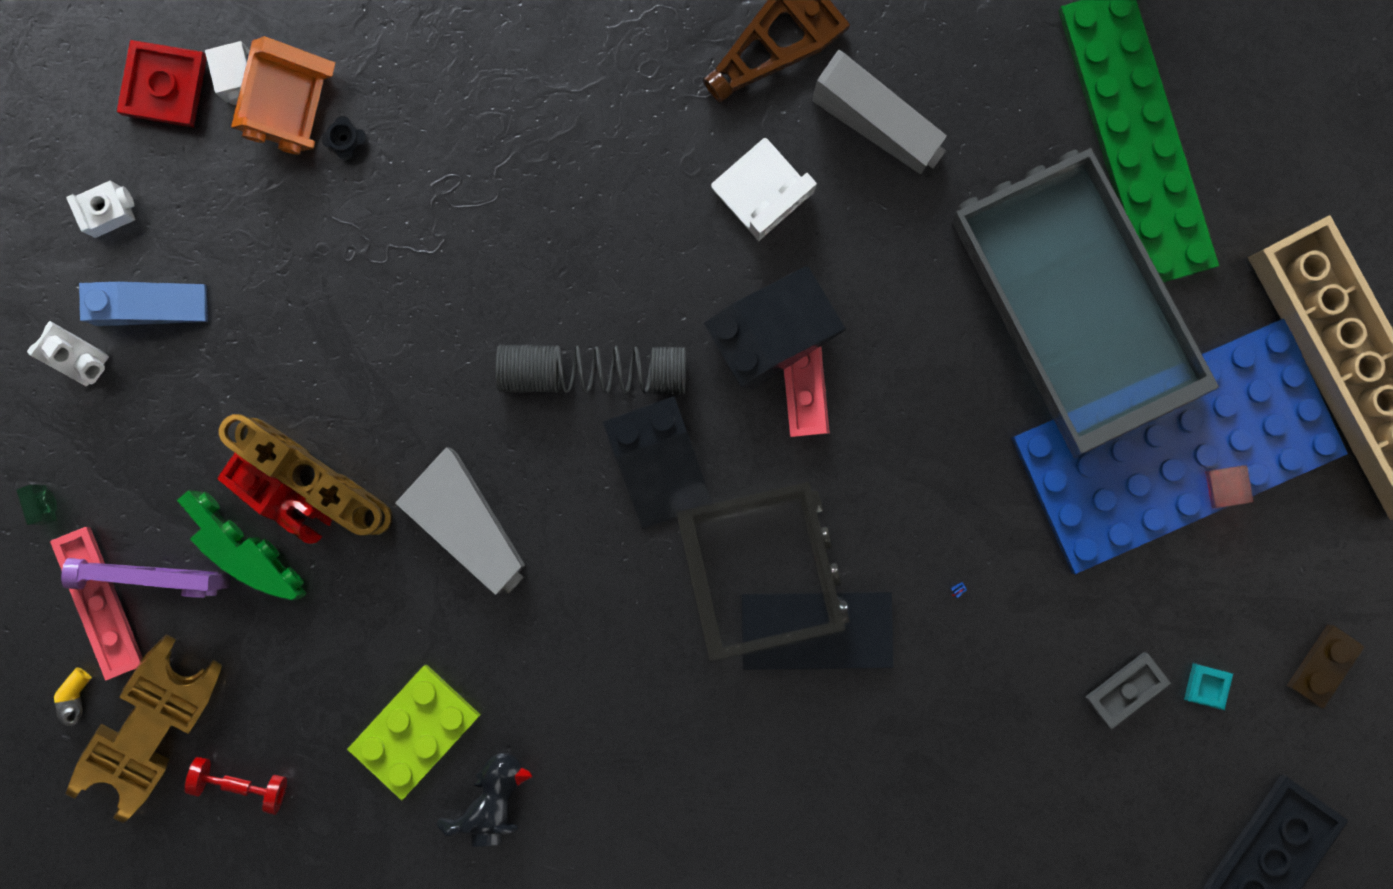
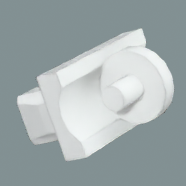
[27,321,109,387]

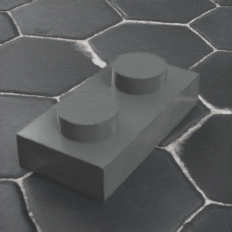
[1085,652,1171,729]

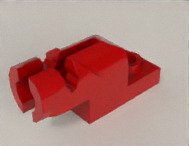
[217,453,332,544]

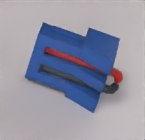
[950,582,967,598]

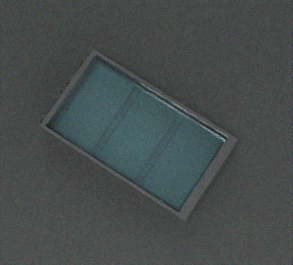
[952,148,1219,458]

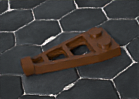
[703,0,850,103]

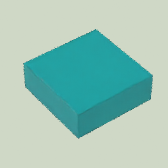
[1184,663,1233,710]

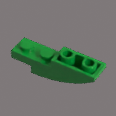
[177,490,307,600]

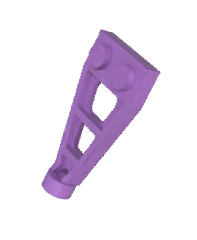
[61,558,231,598]

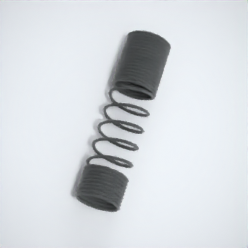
[496,344,686,395]

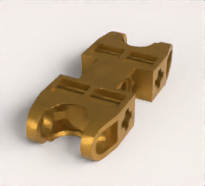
[219,414,393,535]
[65,634,222,823]

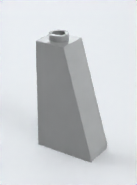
[812,49,947,174]
[395,447,525,595]

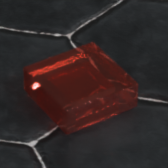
[1205,465,1254,508]

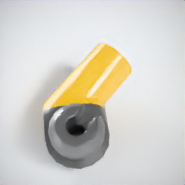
[54,667,92,726]

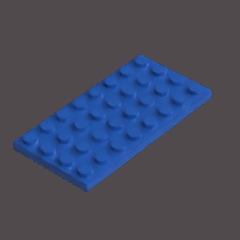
[1011,319,1348,574]

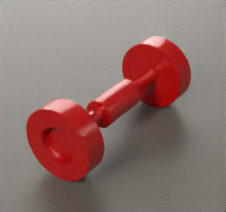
[185,757,287,815]

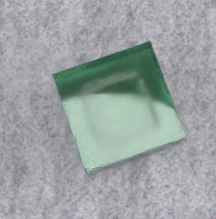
[16,484,57,525]

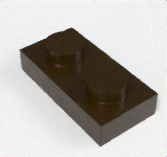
[1287,624,1365,709]

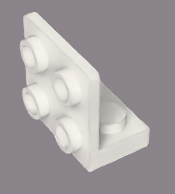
[711,138,817,241]

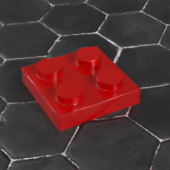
[117,40,207,128]

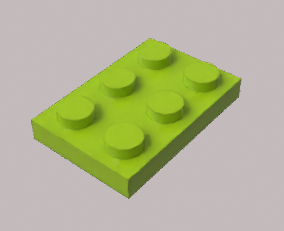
[347,664,481,800]

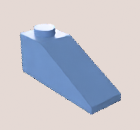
[79,282,208,326]

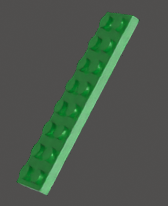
[1058,0,1219,283]

